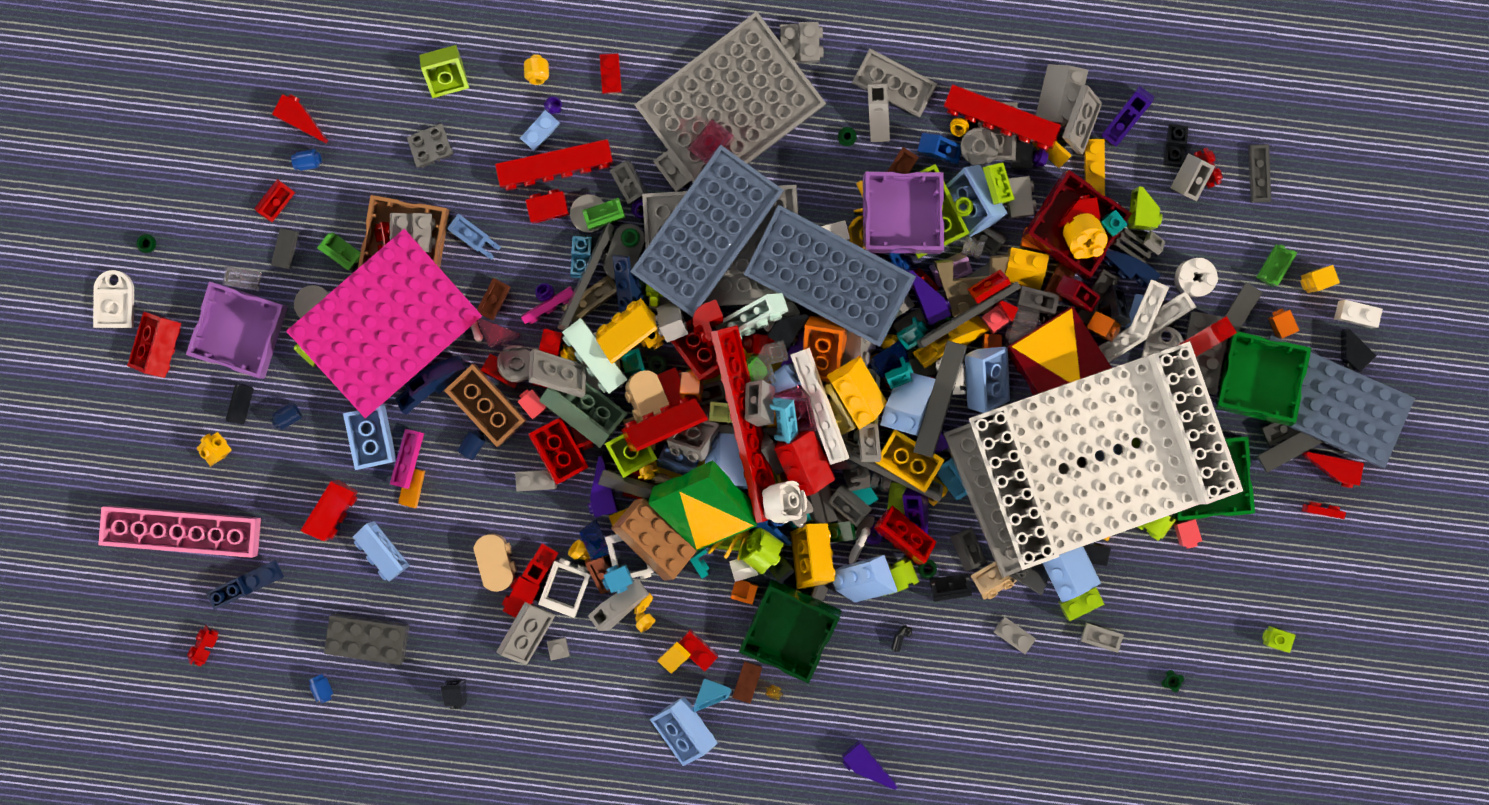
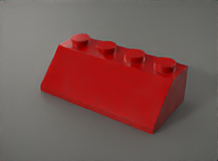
[621,396,708,451]

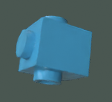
[602,564,634,594]

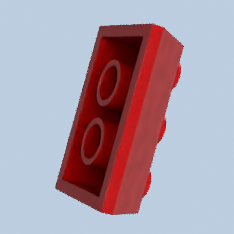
[127,311,181,378]
[670,318,721,381]
[528,417,589,485]
[775,428,835,496]
[300,480,358,542]
[874,505,936,565]

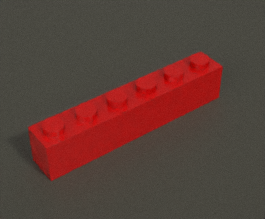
[944,84,1061,151]
[495,139,614,191]

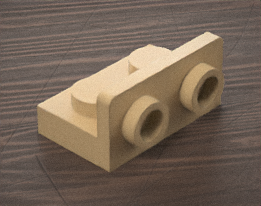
[971,562,1017,600]

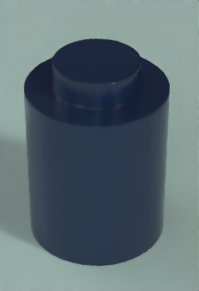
[271,402,303,430]
[457,430,486,461]

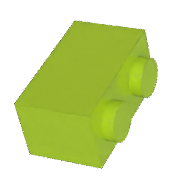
[1058,587,1104,621]

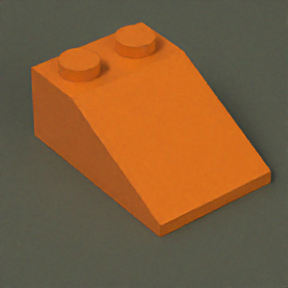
[803,316,847,382]

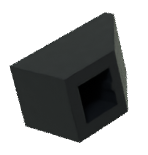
[767,312,808,349]

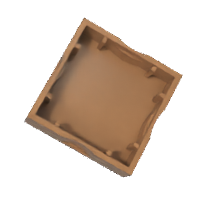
[358,195,450,268]

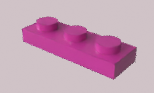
[521,286,574,324]
[390,429,424,489]

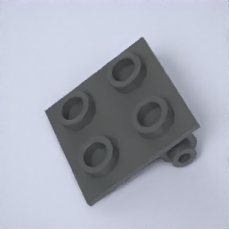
[407,123,454,168]
[1009,563,1049,595]

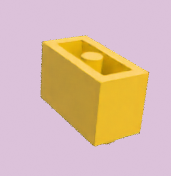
[1300,265,1340,293]

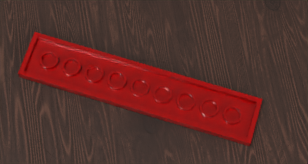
[711,325,775,523]

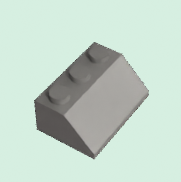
[1036,64,1088,128]

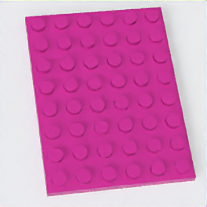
[286,229,482,418]

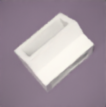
[729,559,758,582]

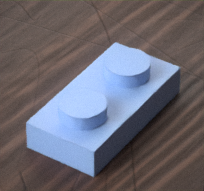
[520,110,560,152]

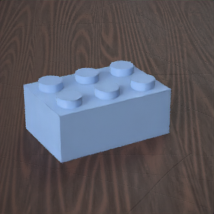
[343,405,396,470]

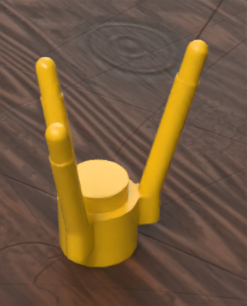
[707,529,750,561]

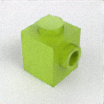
[1262,626,1296,653]

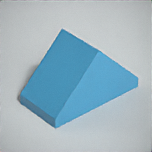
[693,678,731,712]

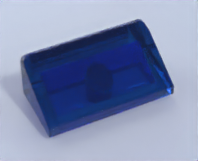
[869,341,910,379]
[580,520,609,560]

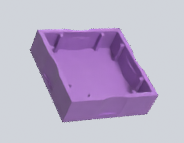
[863,172,944,254]
[186,281,288,379]

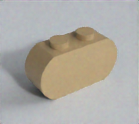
[625,371,669,421]
[473,533,517,592]

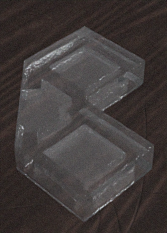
[751,340,789,384]

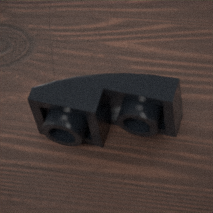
[1163,124,1188,168]
[1083,542,1111,566]

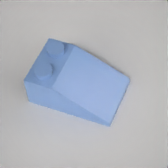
[880,373,935,436]

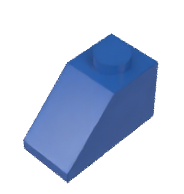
[917,133,961,164]

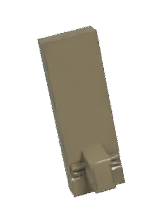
[562,275,617,323]

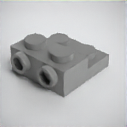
[780,22,823,63]
[390,213,435,253]
[667,421,720,462]

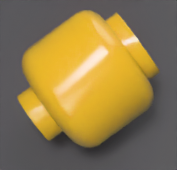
[524,55,549,85]

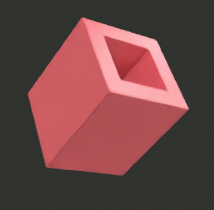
[981,305,1009,336]
[518,389,548,419]
[1173,519,1202,549]

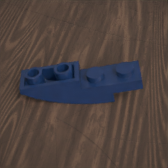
[1102,250,1170,300]
[395,355,467,415]
[206,560,284,610]

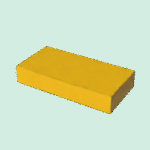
[657,642,691,674]

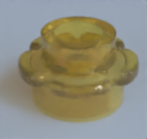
[765,685,784,700]

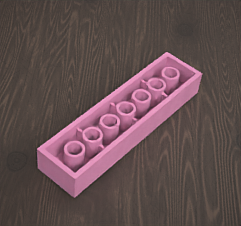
[98,506,261,558]

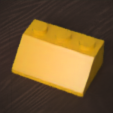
[596,298,657,364]
[826,355,887,429]
[875,430,945,493]
[790,523,835,589]

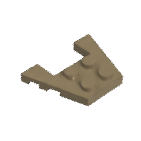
[934,255,1009,317]

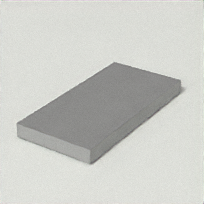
[852,49,938,118]

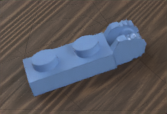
[447,214,501,260]

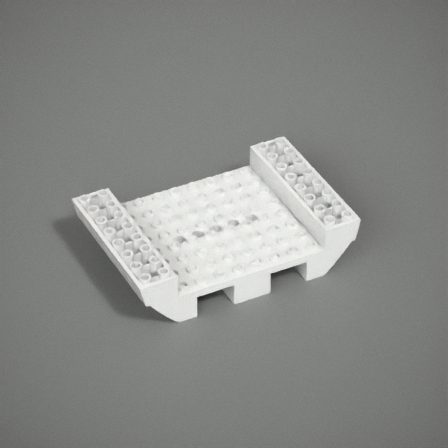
[969,342,1243,570]

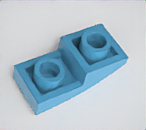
[570,236,592,278]

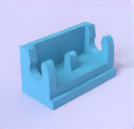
[770,397,798,443]

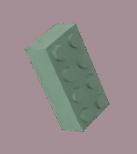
[539,382,628,448]

